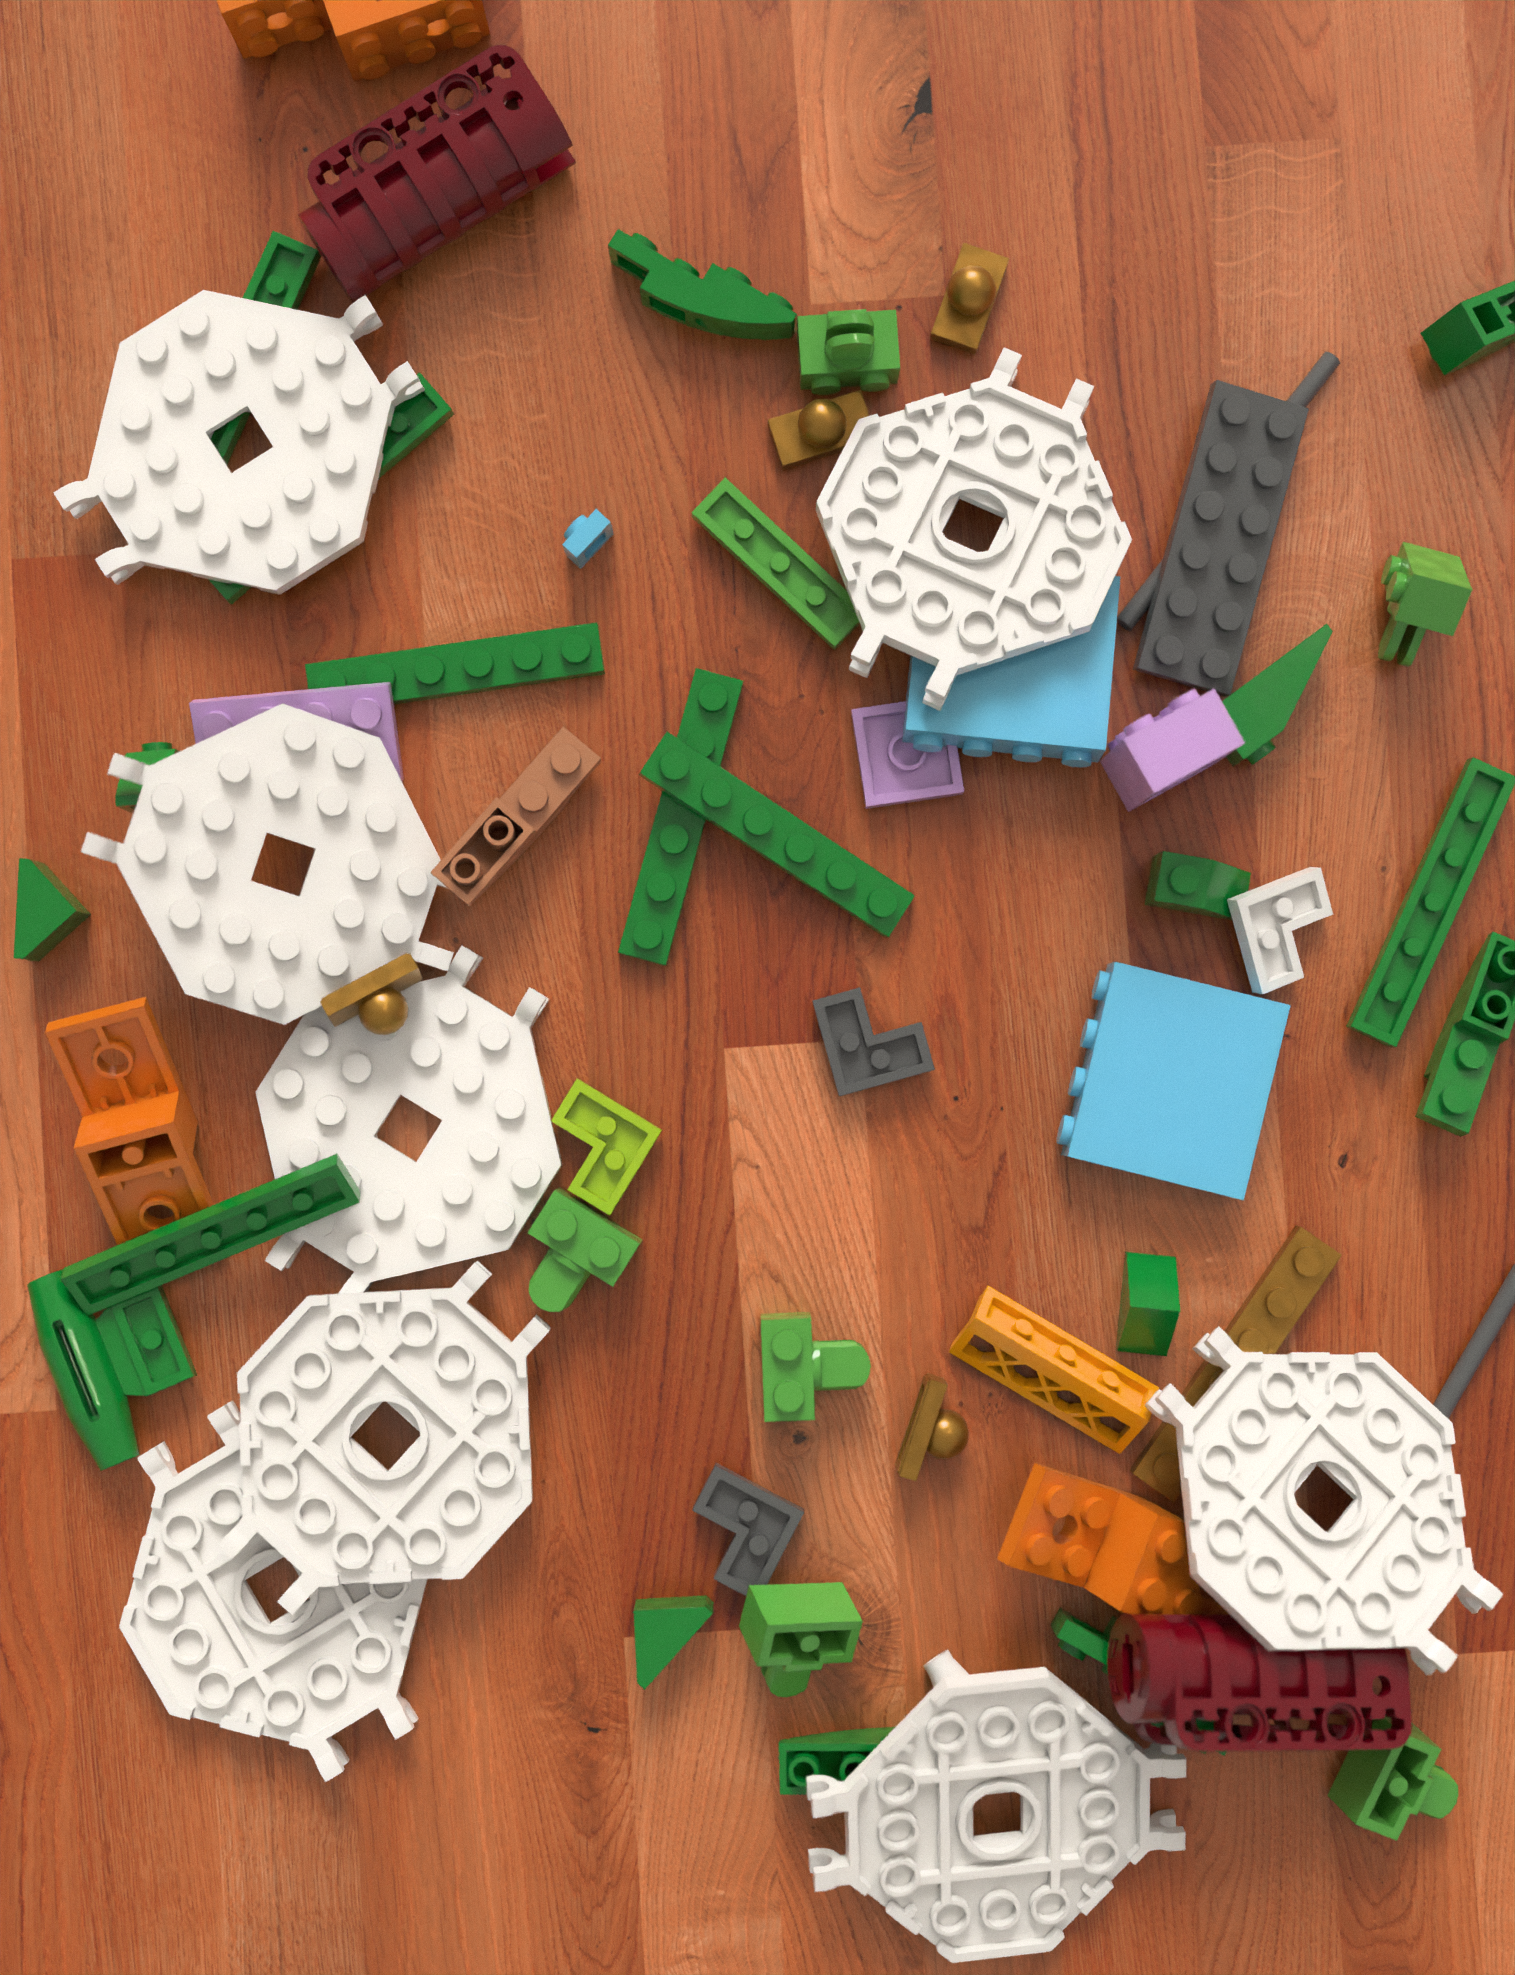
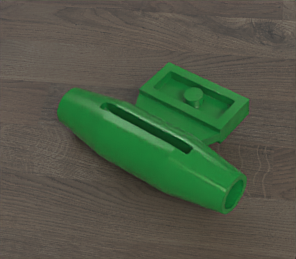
[27,1270,197,1471]

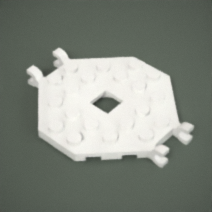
[54,290,425,595]
[816,347,1132,711]
[81,703,454,1025]
[255,946,563,1294]
[216,1261,551,1615]
[1144,1326,1503,1675]
[119,1400,428,1782]
[806,1667,1186,1963]

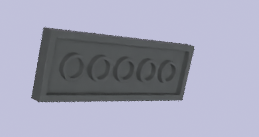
[1132,380,1309,696]

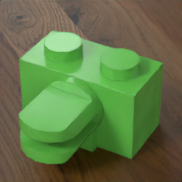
[797,309,900,395]
[1378,541,1472,667]
[528,1187,643,1312]
[761,1312,871,1422]
[739,1582,863,1697]
[1327,1717,1459,1841]

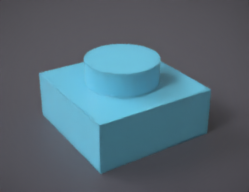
[562,509,614,569]

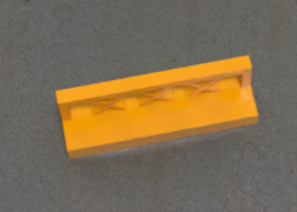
[949,1286,1159,1454]

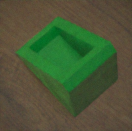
[14,858,91,961]
[1116,1251,1180,1356]
[634,1595,714,1690]

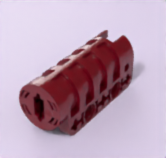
[298,45,576,303]
[1107,1614,1412,1752]

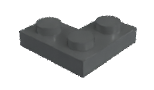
[812,987,935,1096]
[692,1463,804,1596]

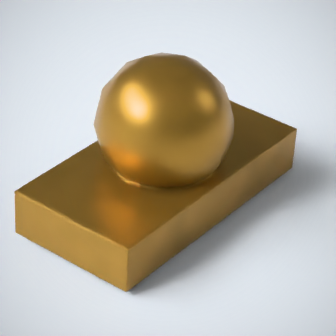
[930,242,1009,355]
[768,390,869,470]
[320,953,423,1035]
[895,1373,969,1481]

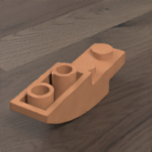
[430,726,601,906]

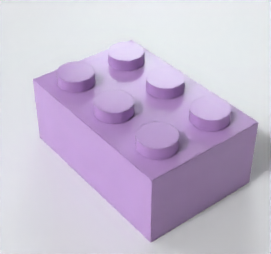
[1100,689,1245,812]

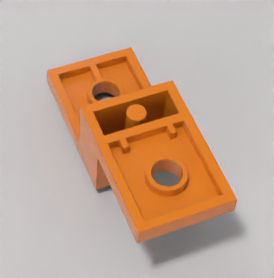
[216,0,491,81]
[45,997,214,1245]
[997,1463,1229,1614]

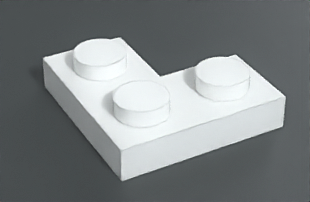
[1227,867,1333,994]

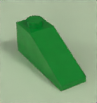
[1420,281,1515,376]
[1222,624,1333,766]

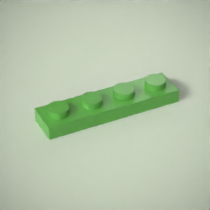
[691,477,860,651]

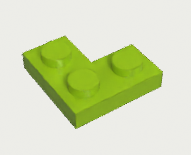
[551,1079,662,1216]

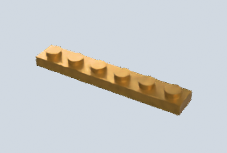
[1130,1225,1342,1502]

